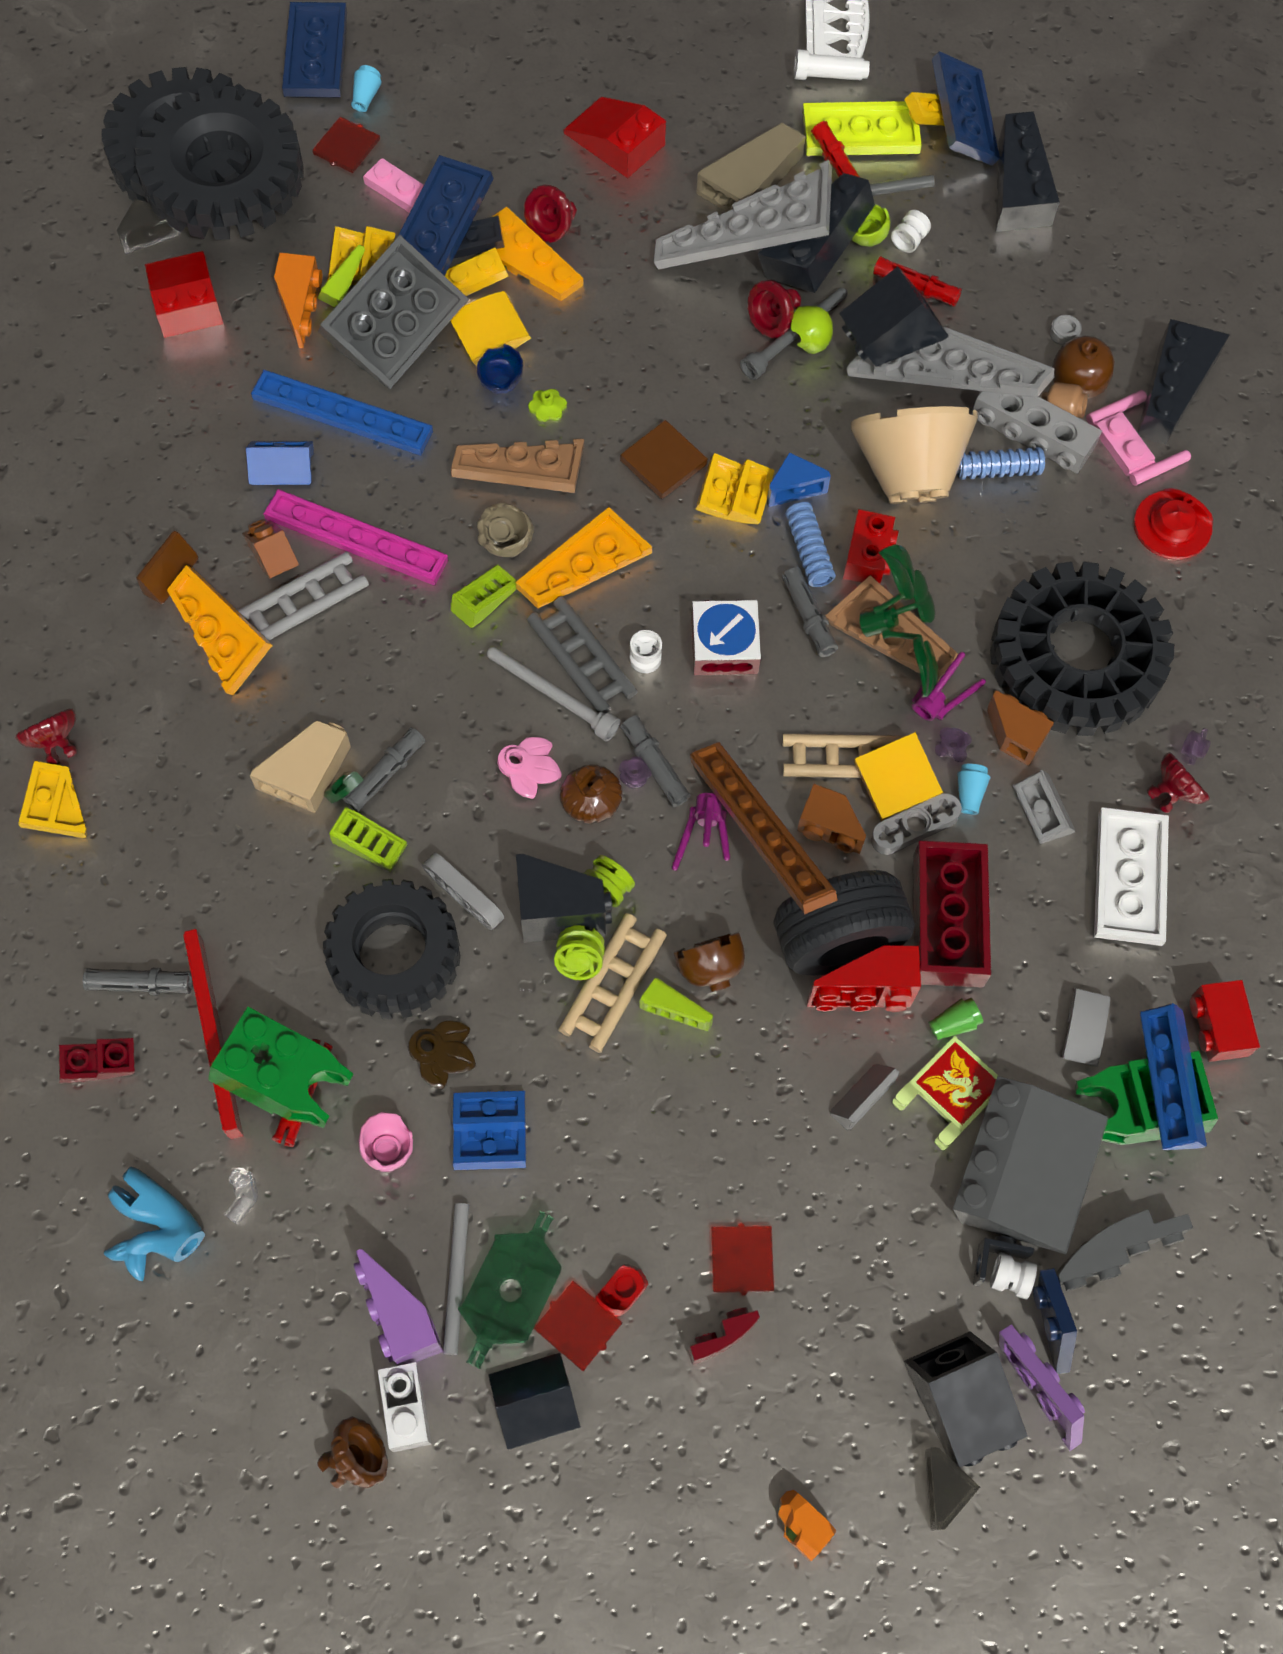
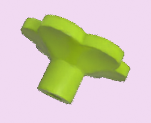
[528,389,567,422]

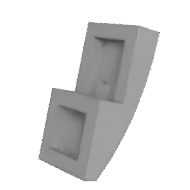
[1061,988,1110,1067]

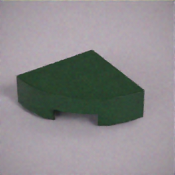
[324,771,364,803]

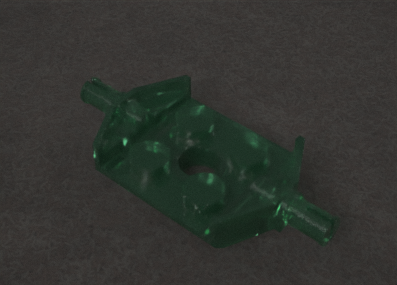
[458,1212,562,1369]

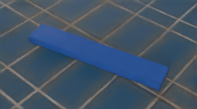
[251,370,433,456]

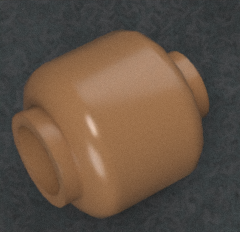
[1041,382,1088,418]

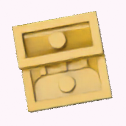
[327,226,395,285]
[451,291,531,366]
[695,453,775,525]

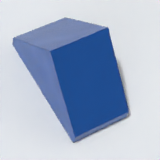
[767,453,831,507]

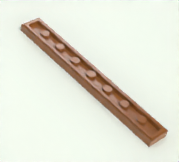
[690,742,837,914]

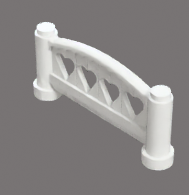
[794,0,870,81]

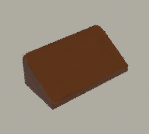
[136,531,199,604]

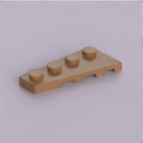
[451,439,584,493]
[825,575,962,683]

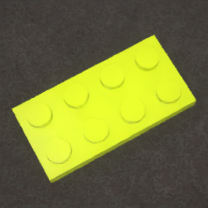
[802,101,922,156]

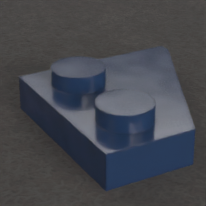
[1033,1268,1078,1374]

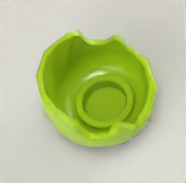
[852,204,891,247]
[791,306,833,354]

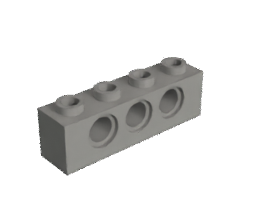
[972,391,1102,474]

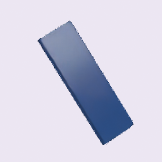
[1140,1003,1207,1150]

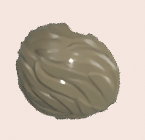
[476,503,534,557]

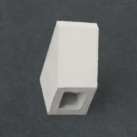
[378,1362,431,1452]

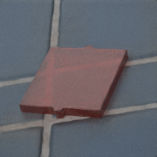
[312,117,380,173]
[711,1223,774,1296]
[533,1281,623,1372]

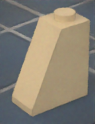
[250,721,351,813]

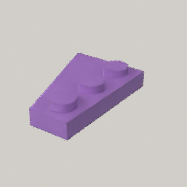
[999,1324,1085,1451]

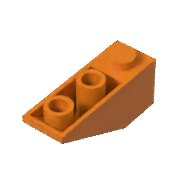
[274,253,323,348]

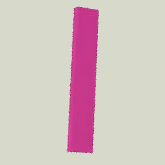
[263,489,449,586]

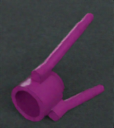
[912,652,986,721]
[672,793,730,871]

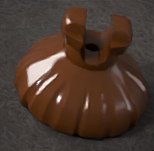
[560,764,622,824]
[317,1416,388,1488]

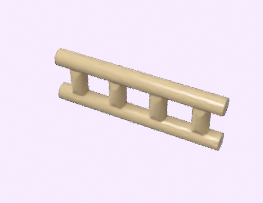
[782,733,905,778]
[558,913,667,1053]

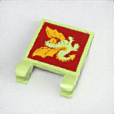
[892,1036,998,1151]

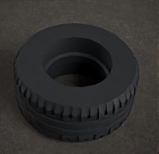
[773,870,915,976]

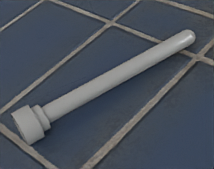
[487,647,621,742]

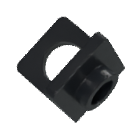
[973,1236,1034,1286]

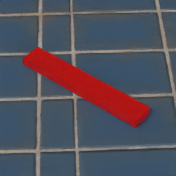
[183,929,243,1139]

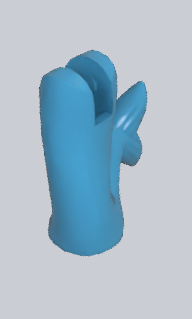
[103,1167,205,1281]

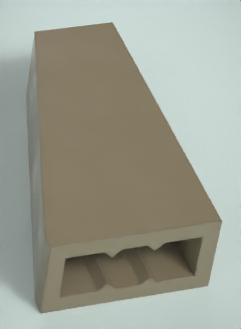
[696,123,806,212]

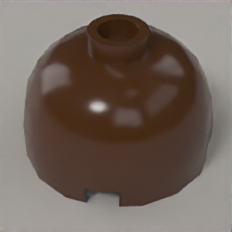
[1052,336,1115,398]
[674,932,745,992]

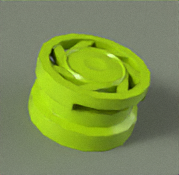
[584,855,635,907]
[554,925,605,980]

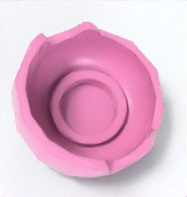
[358,1112,413,1172]

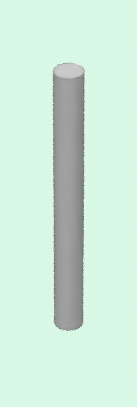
[443,1203,469,1355]

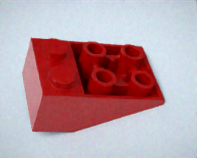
[807,946,921,1012]

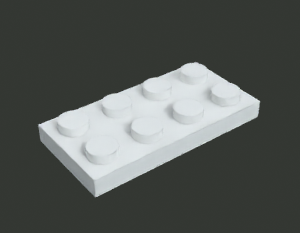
[1094,807,1169,946]

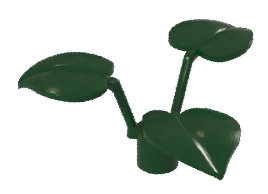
[859,545,939,698]

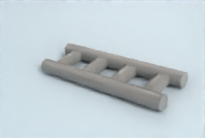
[238,551,369,641]

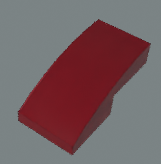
[59,1038,135,1083]
[688,1307,760,1365]

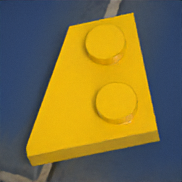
[18,761,87,839]

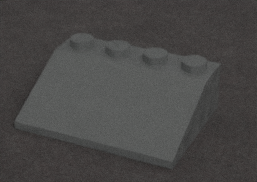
[318,235,469,389]
[953,1076,1108,1254]

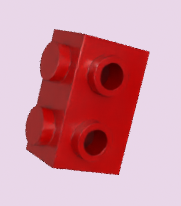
[843,509,899,584]
[1190,980,1260,1062]

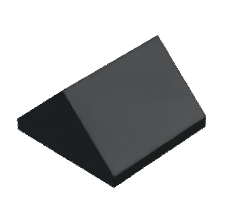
[488,1353,581,1450]

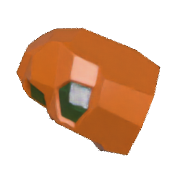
[778,1490,837,1562]

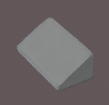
[1013,770,1075,844]
[830,1064,899,1131]

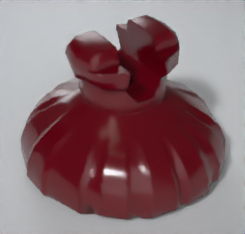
[524,184,577,243]
[747,280,801,338]
[16,708,78,765]
[1147,752,1210,813]

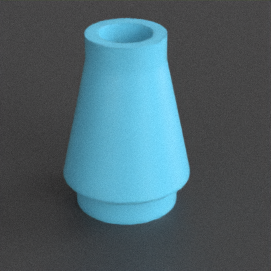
[351,65,382,112]
[957,764,990,815]

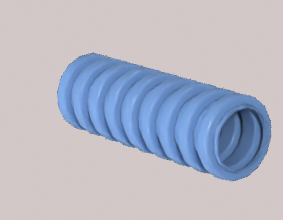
[957,447,1045,480]
[785,502,836,587]

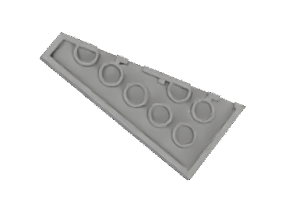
[654,160,832,270]
[847,326,1054,397]

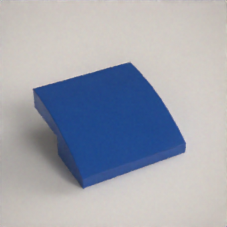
[453,1091,526,1170]

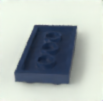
[282,2,347,97]
[932,51,1000,166]
[398,155,494,276]

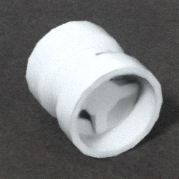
[891,210,931,253]
[629,630,662,674]
[990,1252,1037,1300]

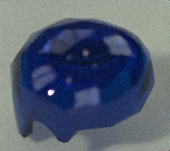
[477,344,524,394]

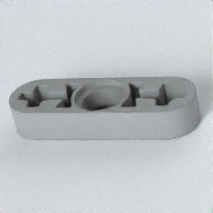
[871,794,962,855]
[422,852,504,930]

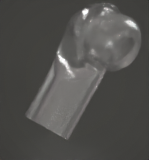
[224,1168,258,1225]

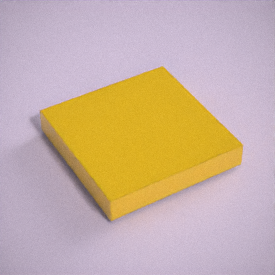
[853,732,943,820]

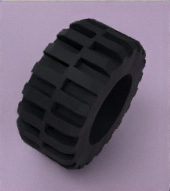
[323,879,461,1019]

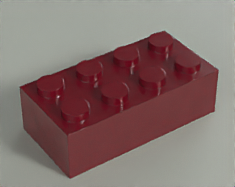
[913,841,991,988]

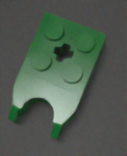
[208,1007,353,1128]
[1075,1051,1218,1145]

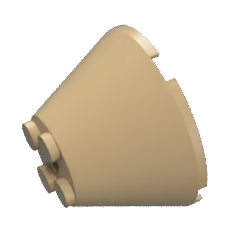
[851,406,978,504]

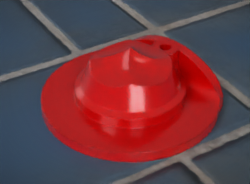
[1134,488,1213,560]

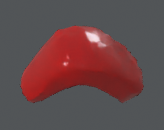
[595,1264,649,1317]

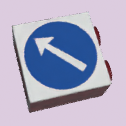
[691,600,761,675]

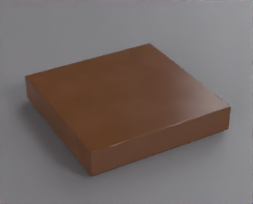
[620,420,708,499]

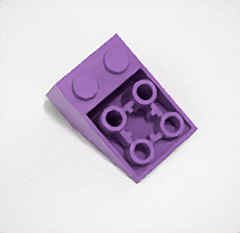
[353,1249,443,1366]

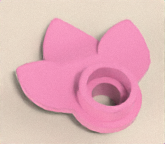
[497,737,562,799]

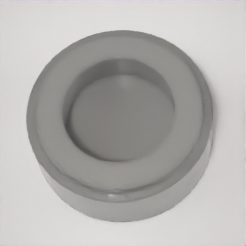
[1050,315,1082,345]

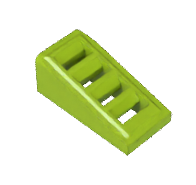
[318,245,365,307]
[451,564,517,628]
[329,807,408,872]
[639,978,713,1031]

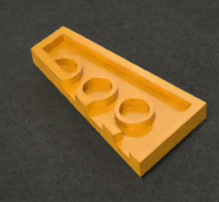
[482,207,584,301]
[516,507,652,609]
[167,565,273,695]

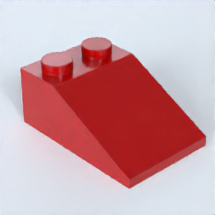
[564,97,666,179]
[145,251,223,338]

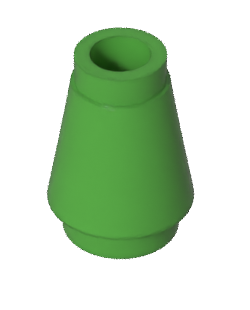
[928,998,984,1040]

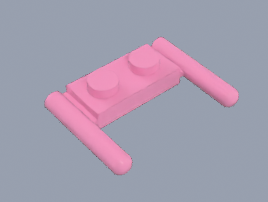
[1086,390,1191,486]

